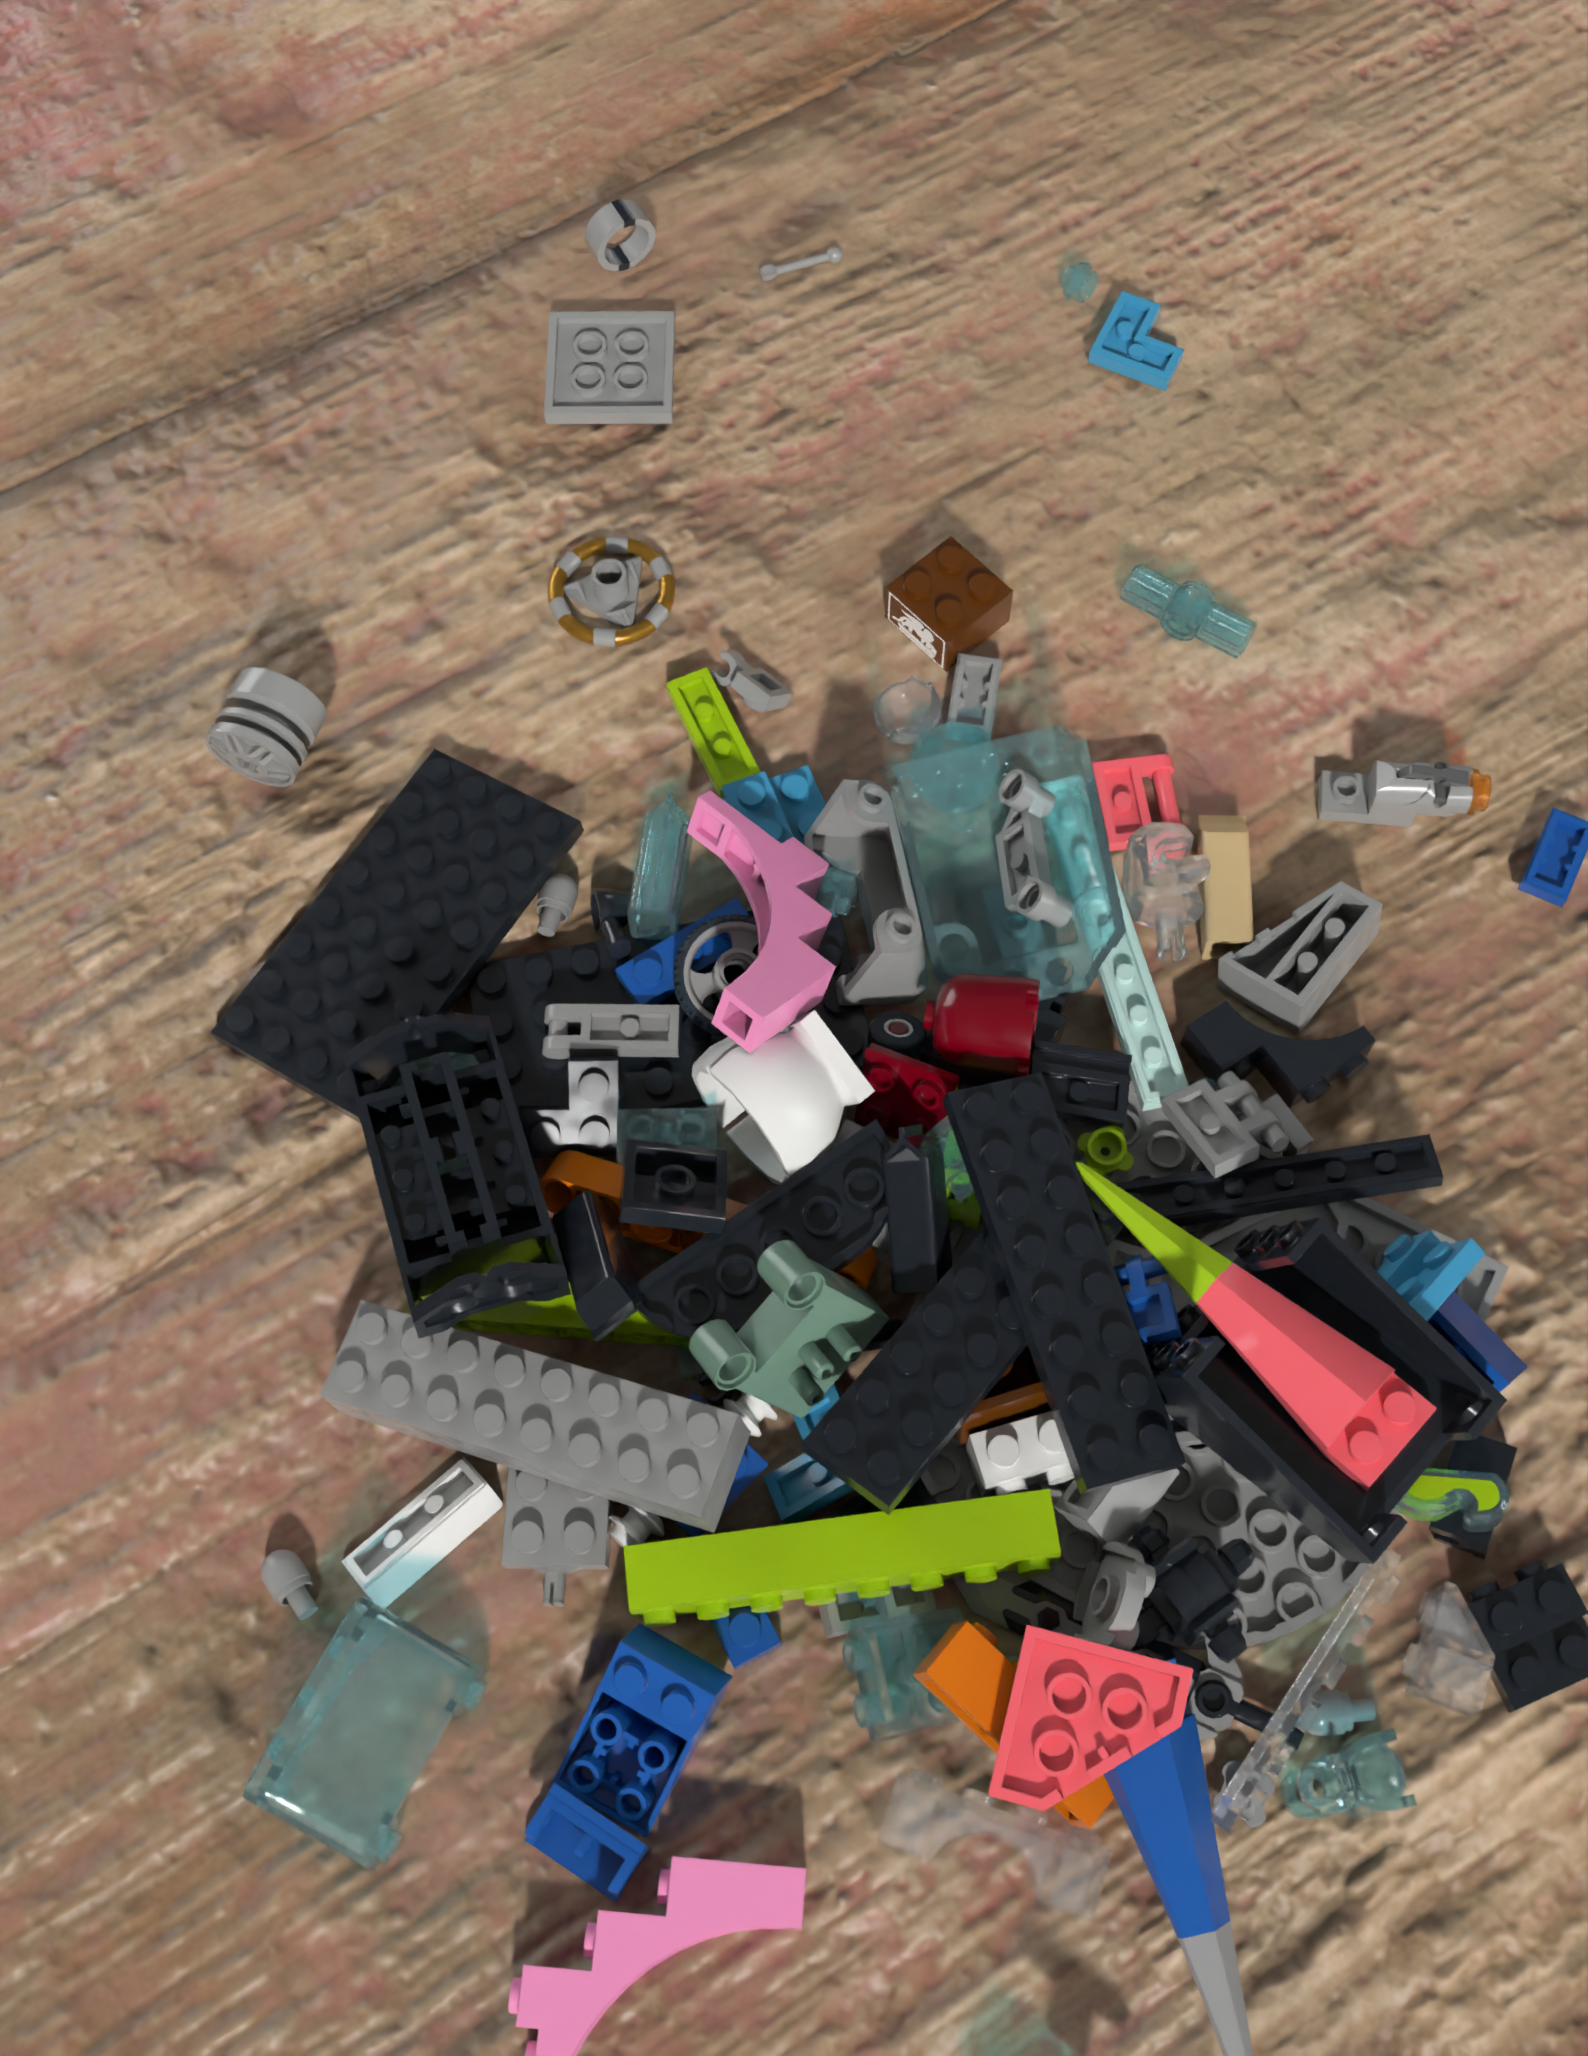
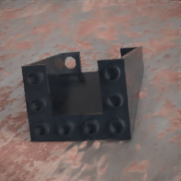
[1144,1217,1507,1564]

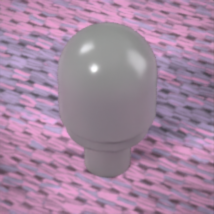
[536,874,578,937]
[260,1549,318,1620]
[1297,1689,1376,1736]

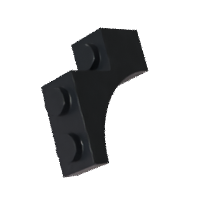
[1180,1001,1376,1109]

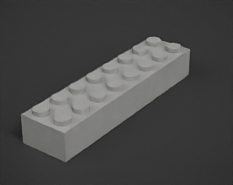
[320,1300,751,1533]

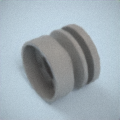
[205,667,327,787]

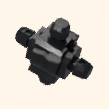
[1132,1523,1256,1664]

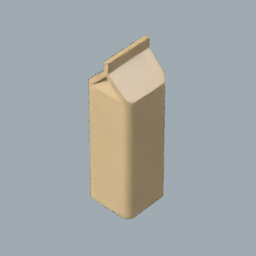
[1197,815,1254,961]

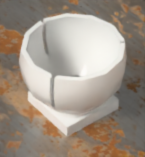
[691,1010,875,1185]

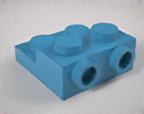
[722,765,826,856]
[1374,1231,1486,1321]

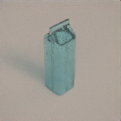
[627,792,693,940]

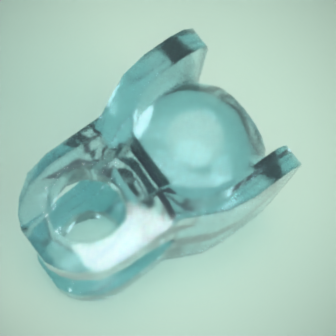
[1280,1729,1417,1820]

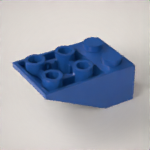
[553,1623,733,1838]

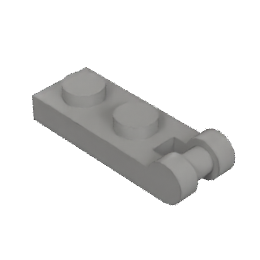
[542,1004,681,1060]

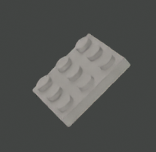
[544,311,676,424]

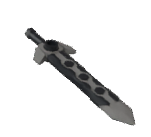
[953,1571,1307,1752]

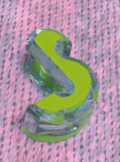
[1395,1468,1510,1532]

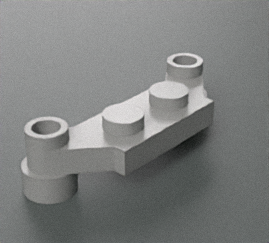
[995,769,1073,927]

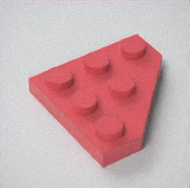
[988,1625,1194,1811]

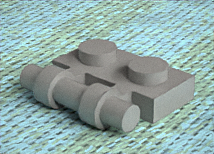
[1162,1071,1289,1178]

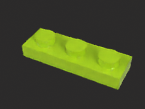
[666,667,760,799]

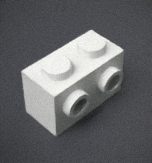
[966,1411,1074,1498]

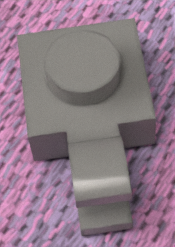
[711,650,794,712]

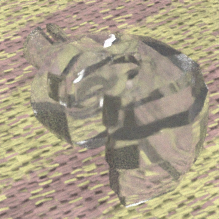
[1121,822,1211,962]

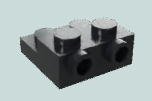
[619,1139,727,1234]
[1456,1559,1588,1713]

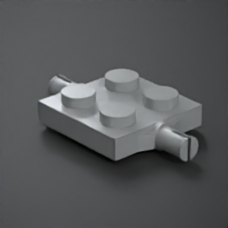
[501,1467,613,1607]

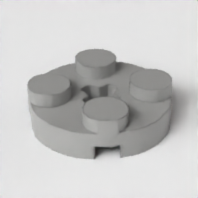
[1073,1541,1156,1652]

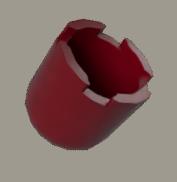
[923,973,1041,1076]

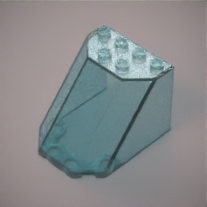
[880,724,1126,1001]

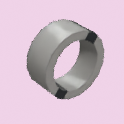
[584,199,656,272]

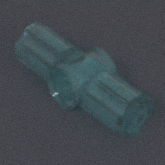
[1120,564,1257,659]

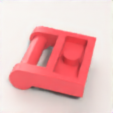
[1090,754,1190,852]

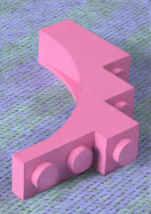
[687,790,836,1054]
[508,1856,807,2056]

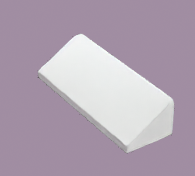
[341,1457,503,1609]

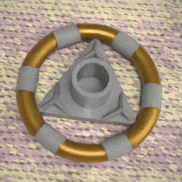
[548,536,675,647]

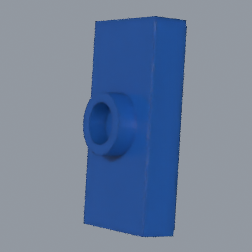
[1517,808,1588,908]

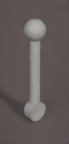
[760,247,843,281]

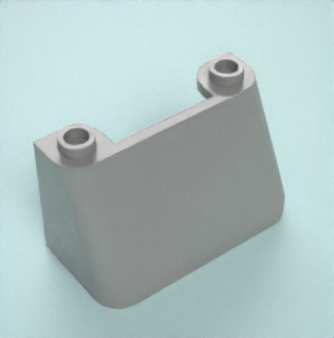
[804,780,928,1006]

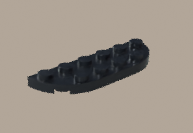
[636,1120,891,1338]

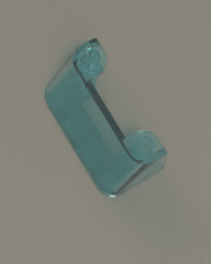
[243,1597,488,1871]

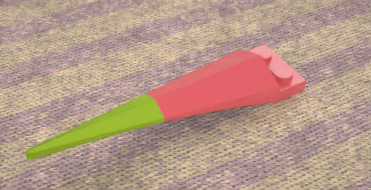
[1075,1161,1437,1491]

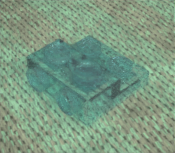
[842,1607,963,1740]

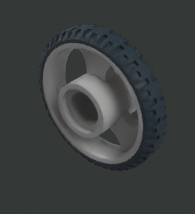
[673,914,759,1038]

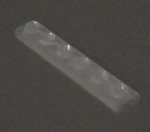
[1210,1547,1402,1833]

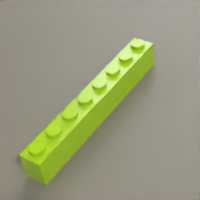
[623,1489,1061,1627]

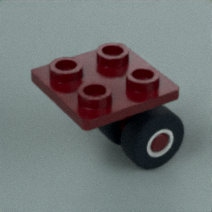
[855,1012,960,1153]

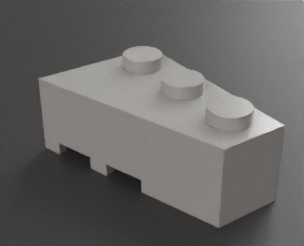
[1217,881,1383,1035]

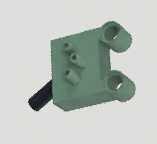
[689,1240,903,1418]

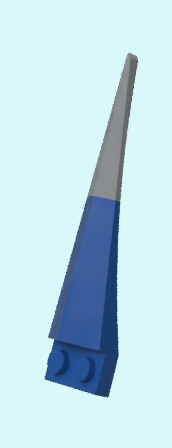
[1104,1658,1254,2056]

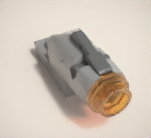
[1318,760,1491,827]

